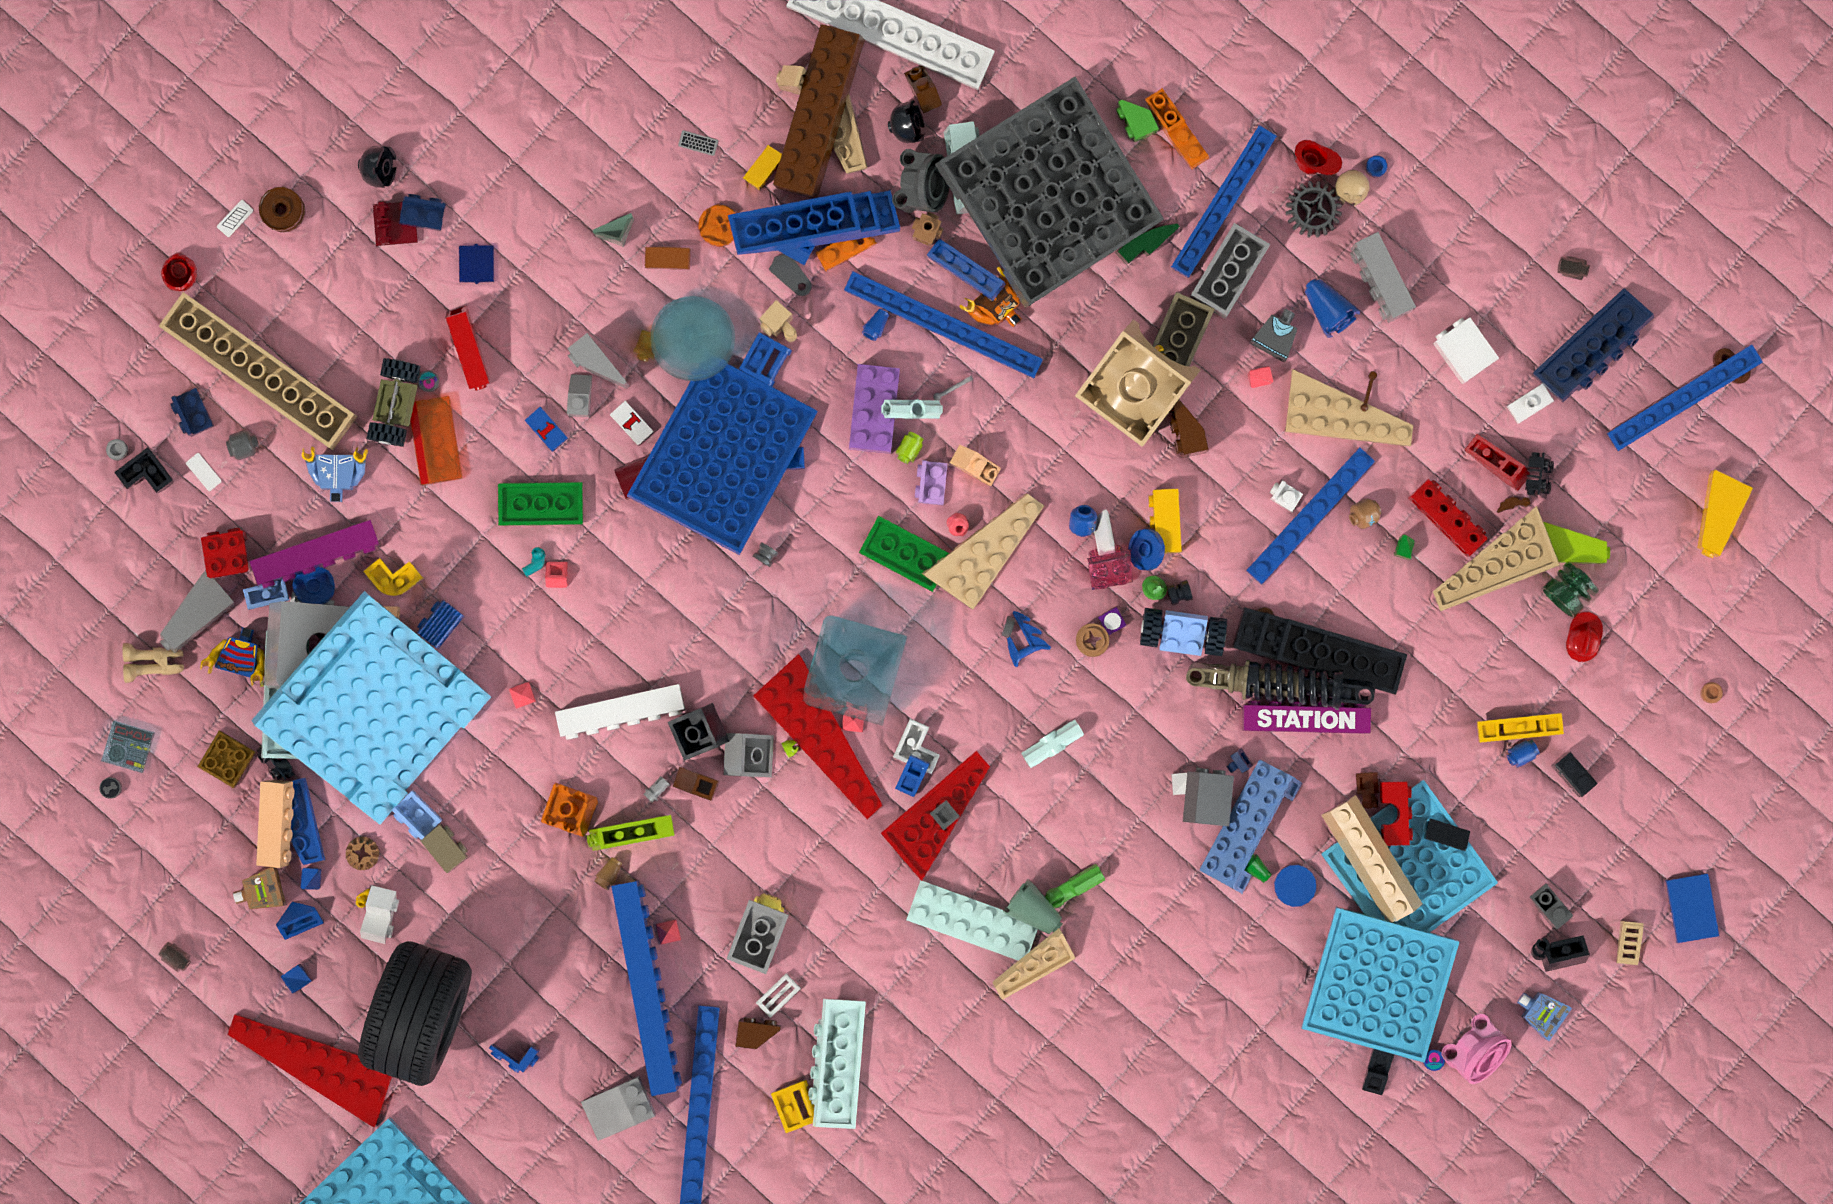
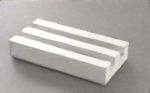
[756,973,801,1018]

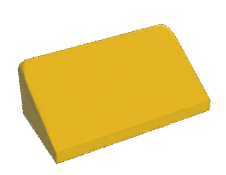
[743,145,782,191]

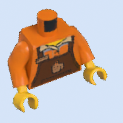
[959,266,1022,328]

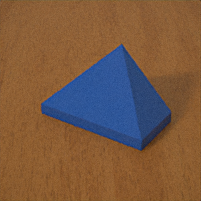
[276,902,324,940]

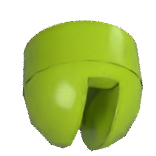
[781,740,799,758]

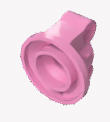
[1441,1014,1512,1084]

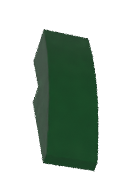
[1115,224,1180,265]

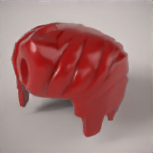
[161,252,197,291]

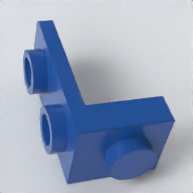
[489,1044,540,1073]

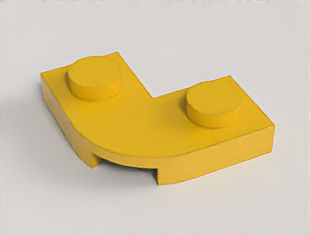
[363,558,423,596]

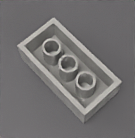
[1189,223,1270,319]
[1350,232,1416,323]

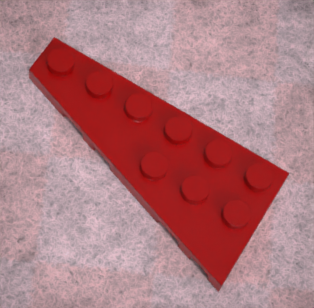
[881,751,990,881]

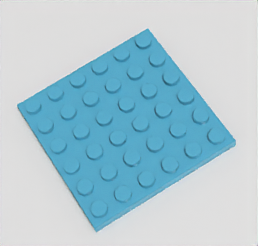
[1321,780,1498,932]
[1301,907,1459,1063]

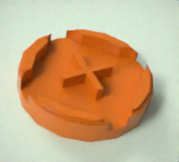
[698,204,735,247]

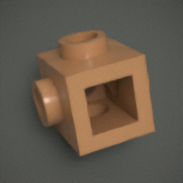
[912,212,944,247]

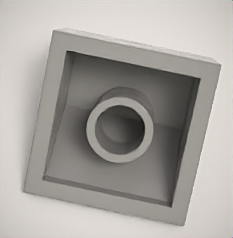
[724,733,774,778]

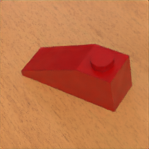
[1464,434,1530,491]

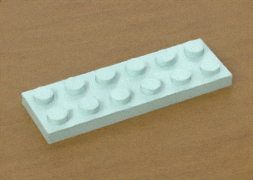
[906,880,1038,961]

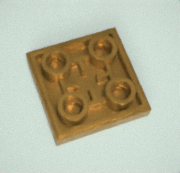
[197,730,256,788]

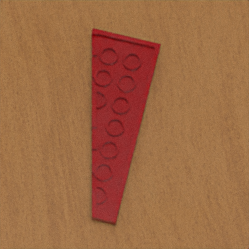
[753,654,883,820]
[227,1014,392,1127]

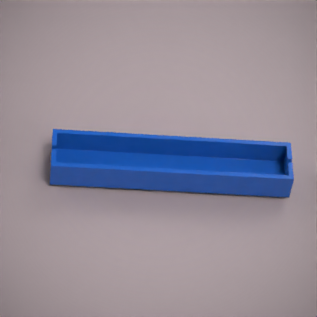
[611,880,682,1096]

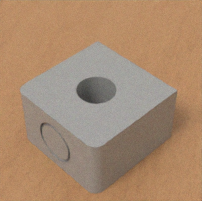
[264,601,350,689]

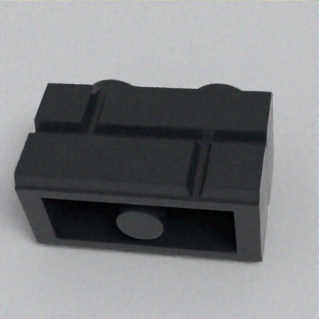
[1551,751,1598,797]

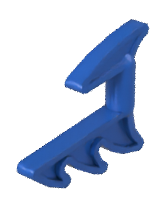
[1007,611,1051,667]

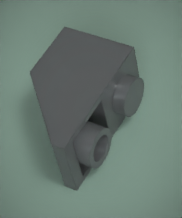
[1530,883,1573,930]

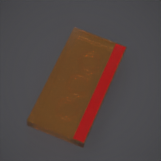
[410,396,463,486]

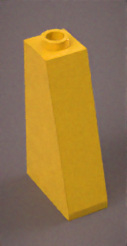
[1697,470,1753,559]

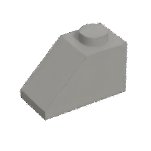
[567,374,592,418]

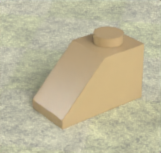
[776,65,806,95]

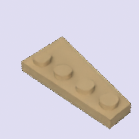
[833,94,868,174]
[992,928,1076,1000]

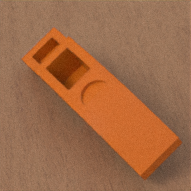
[1145,88,1209,170]

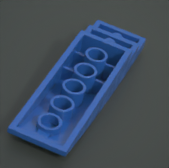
[728,190,900,255]

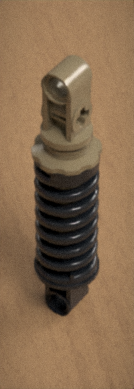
[1186,660,1375,710]

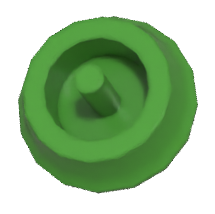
[1142,576,1167,600]

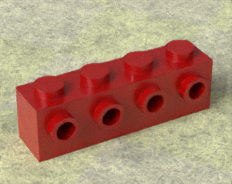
[1408,479,1488,557]

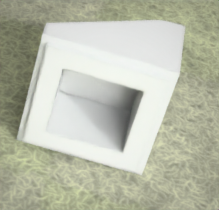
[1171,773,1187,795]

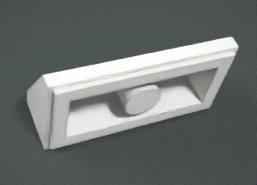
[1094,510,1115,558]

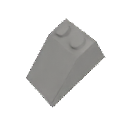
[568,333,630,389]
[727,900,789,974]
[581,1076,656,1141]

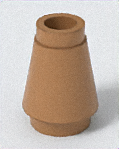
[594,857,622,890]

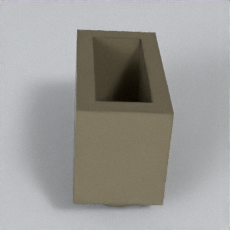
[420,824,468,873]

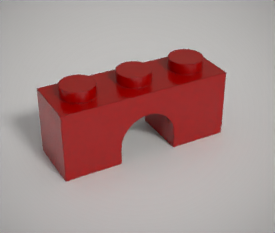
[1380,781,1413,846]

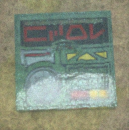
[101,721,155,773]

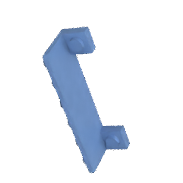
[1200,760,1302,894]

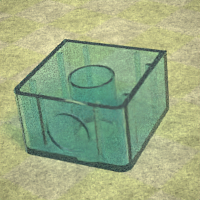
[803,616,907,726]

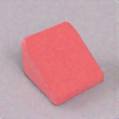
[545,562,568,588]

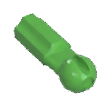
[1045,864,1105,909]

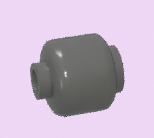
[226,430,259,460]

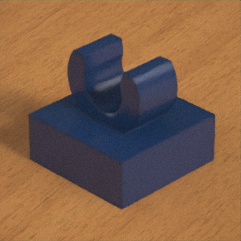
[1226,748,1253,773]

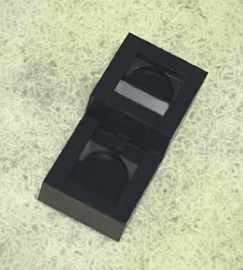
[1362,1049,1394,1095]

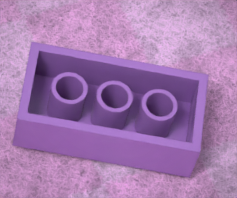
[849,364,900,454]

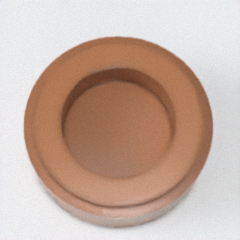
[1700,682,1723,704]

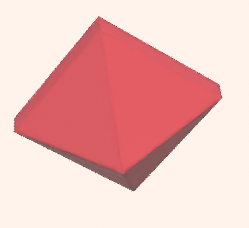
[509,682,536,709]
[842,709,865,732]
[656,920,681,945]

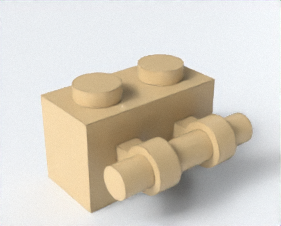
[759,300,797,342]

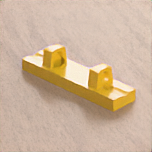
[1477,713,1564,743]

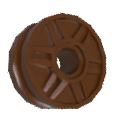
[259,187,305,233]

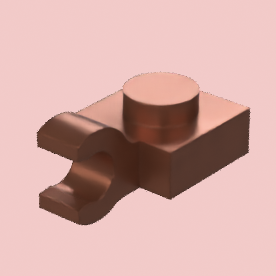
[1356,772,1379,809]

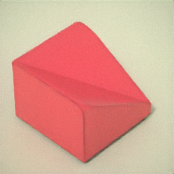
[1248,366,1273,388]

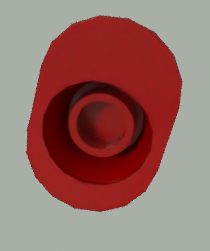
[1295,140,1343,175]
[1566,612,1603,662]

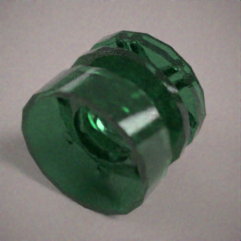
[1542,562,1599,618]

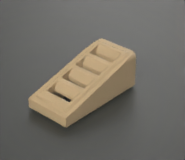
[1616,921,1644,965]

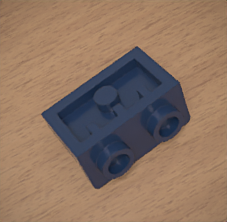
[399,194,446,231]
[170,388,214,437]

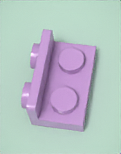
[915,460,948,506]

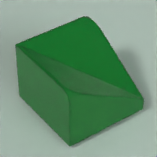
[1394,534,1415,560]

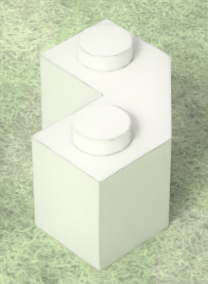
[360,885,399,944]

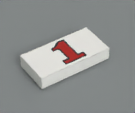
[610,401,654,446]

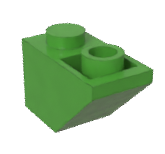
[1116,100,1159,143]

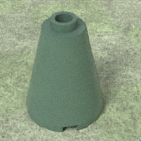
[1003,879,1063,934]

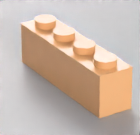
[256,779,295,868]

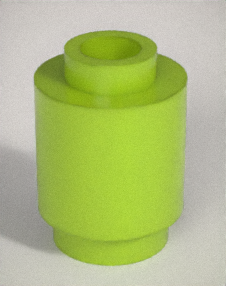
[895,431,924,464]

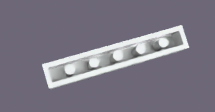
[555,684,685,740]

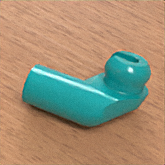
[522,547,546,577]

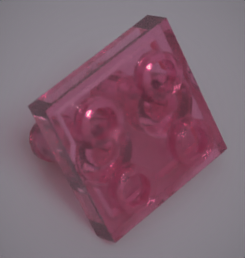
[1087,545,1133,590]

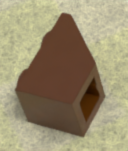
[904,66,942,114]
[673,767,719,801]
[735,1017,781,1049]

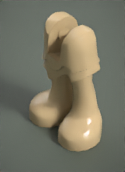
[122,643,184,683]

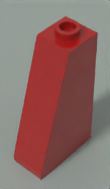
[445,305,490,391]

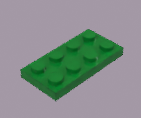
[498,482,583,526]
[859,515,949,592]

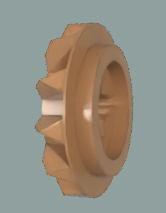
[1076,623,1109,657]
[345,837,379,870]

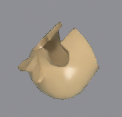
[1335,170,1370,206]

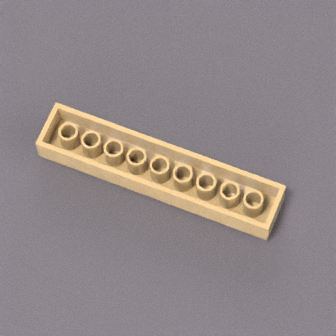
[159,292,358,450]

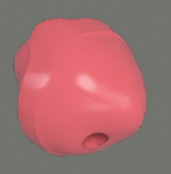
[947,513,969,536]

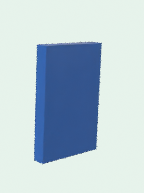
[1666,874,1719,943]

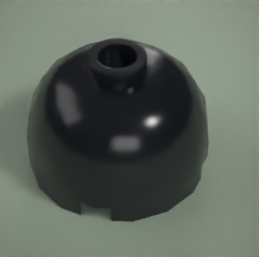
[888,100,925,144]
[358,146,397,188]

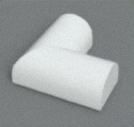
[893,719,940,774]

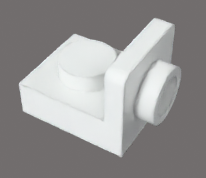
[1270,480,1303,512]

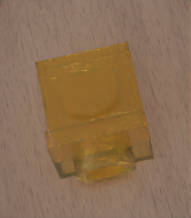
[633,330,662,362]

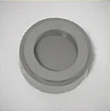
[106,439,128,461]

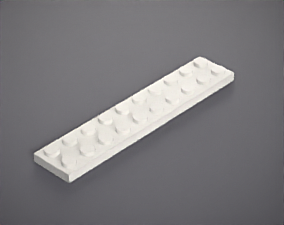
[786,0,995,90]

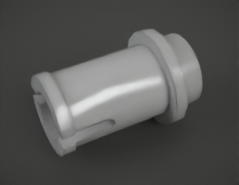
[644,776,670,803]

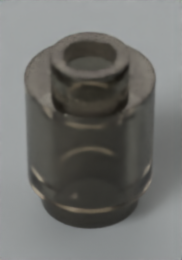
[1557,256,1590,280]
[158,942,191,972]

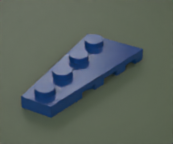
[291,778,325,865]

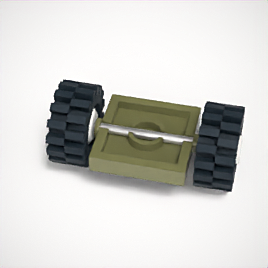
[366,358,421,447]

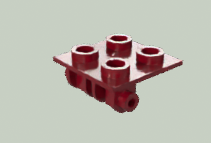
[373,202,418,246]

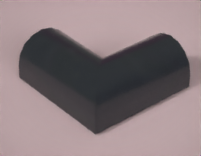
[114,447,174,493]

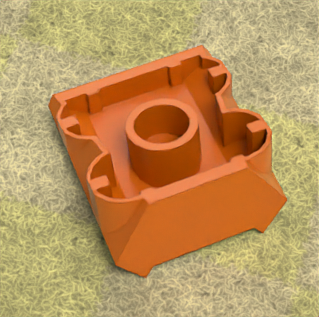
[541,783,598,837]

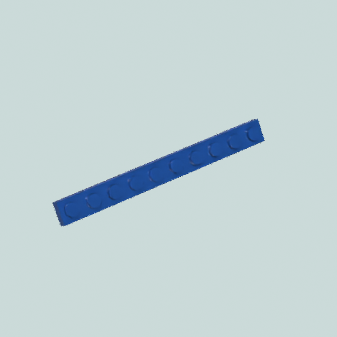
[844,271,1043,379]
[680,1005,720,1204]

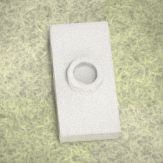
[1507,384,1554,424]

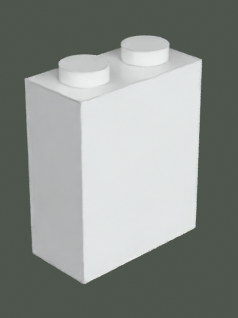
[1433,317,1499,384]

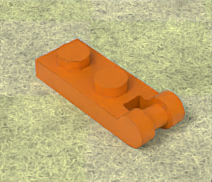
[816,237,877,272]

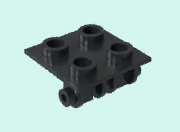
[1525,452,1554,499]

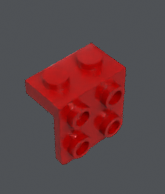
[201,528,249,578]

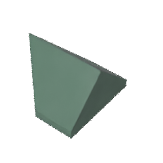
[593,213,634,247]

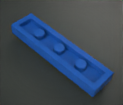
[927,239,1006,301]

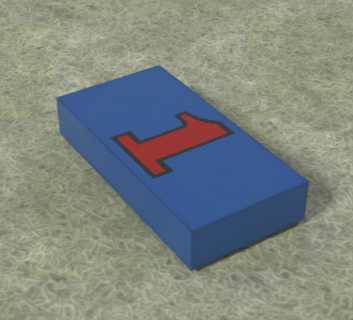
[525,407,568,452]

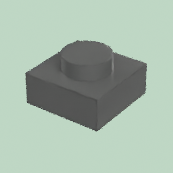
[930,800,960,830]

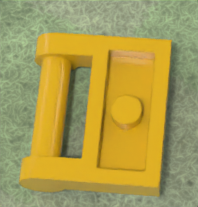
[771,1080,814,1133]

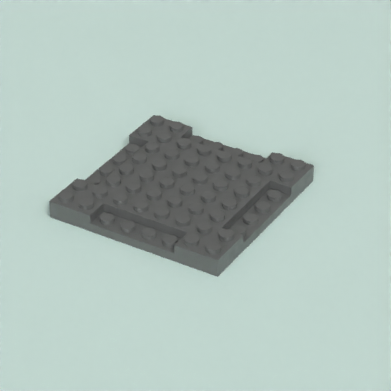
[935,77,1164,308]

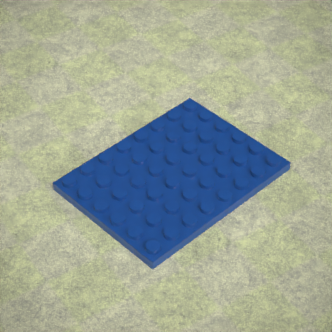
[627,353,818,555]

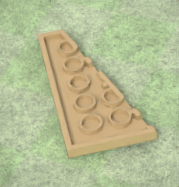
[1285,369,1413,447]
[922,493,1044,609]
[1433,506,1560,611]

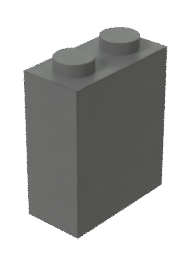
[1183,768,1234,826]

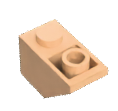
[950,445,1001,486]

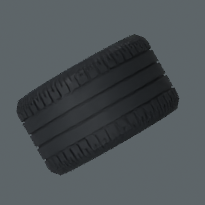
[358,941,472,1086]

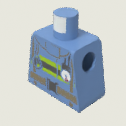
[1517,992,1572,1041]

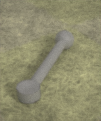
[933,376,973,401]

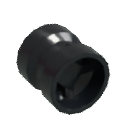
[1167,580,1193,605]

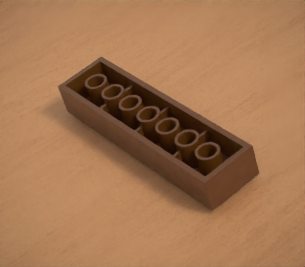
[773,24,865,199]

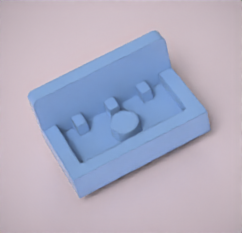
[392,790,443,840]

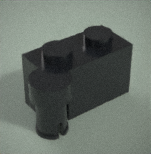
[1531,935,1590,972]

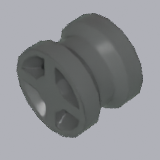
[752,542,779,567]

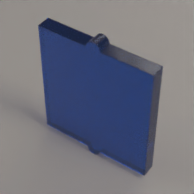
[459,243,494,285]

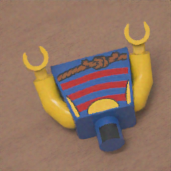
[200,627,265,687]

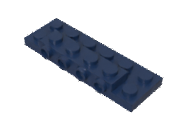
[1533,288,1654,402]

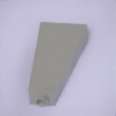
[160,571,234,653]

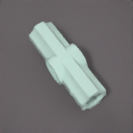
[881,399,943,419]
[1021,720,1084,768]

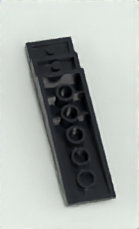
[1232,607,1407,695]

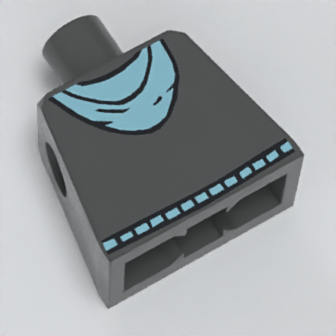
[1249,309,1297,362]

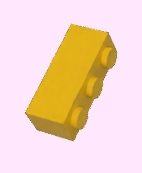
[1148,489,1182,554]

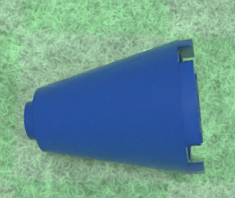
[1305,279,1360,338]

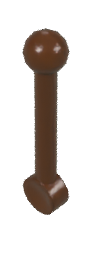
[1360,371,1377,412]

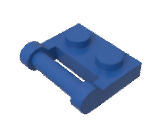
[739,332,792,387]

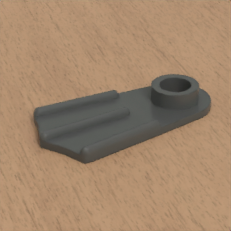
[769,254,812,296]

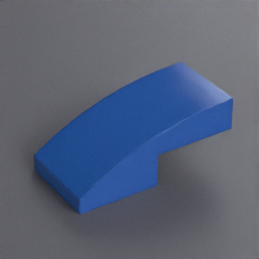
[895,755,930,797]

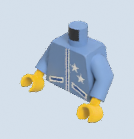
[302,447,368,502]

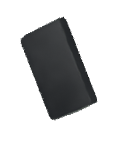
[1424,818,1470,851]

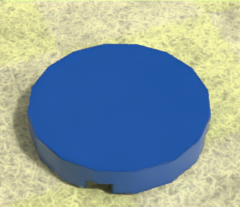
[1128,529,1165,571]
[292,567,335,605]
[1274,865,1316,907]

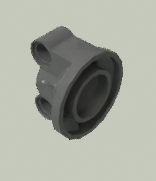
[892,149,949,213]

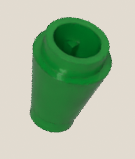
[1244,854,1272,883]

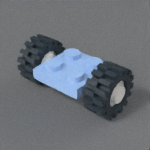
[1140,608,1227,656]

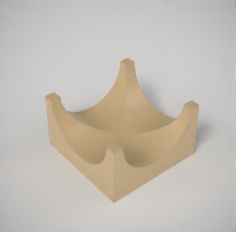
[1075,319,1201,447]

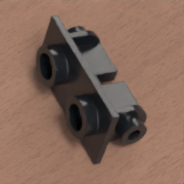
[256,744,294,781]

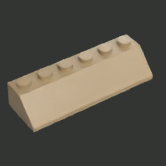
[1321,795,1423,922]

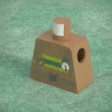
[233,867,287,909]

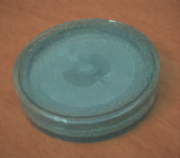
[651,296,735,381]

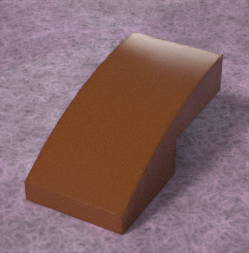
[645,247,691,270]

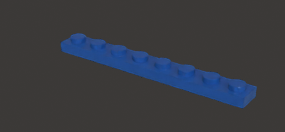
[1171,125,1277,278]
[1607,345,1763,451]
[1246,447,1375,585]

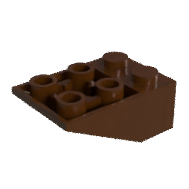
[1169,399,1209,458]

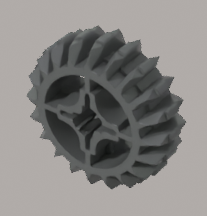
[1285,181,1342,238]

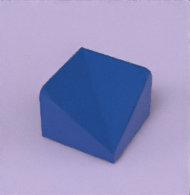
[787,447,805,470]
[300,868,322,890]
[281,964,312,994]

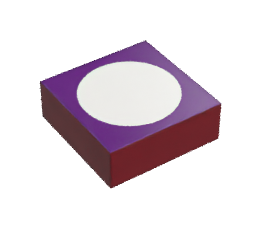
[1098,607,1127,635]

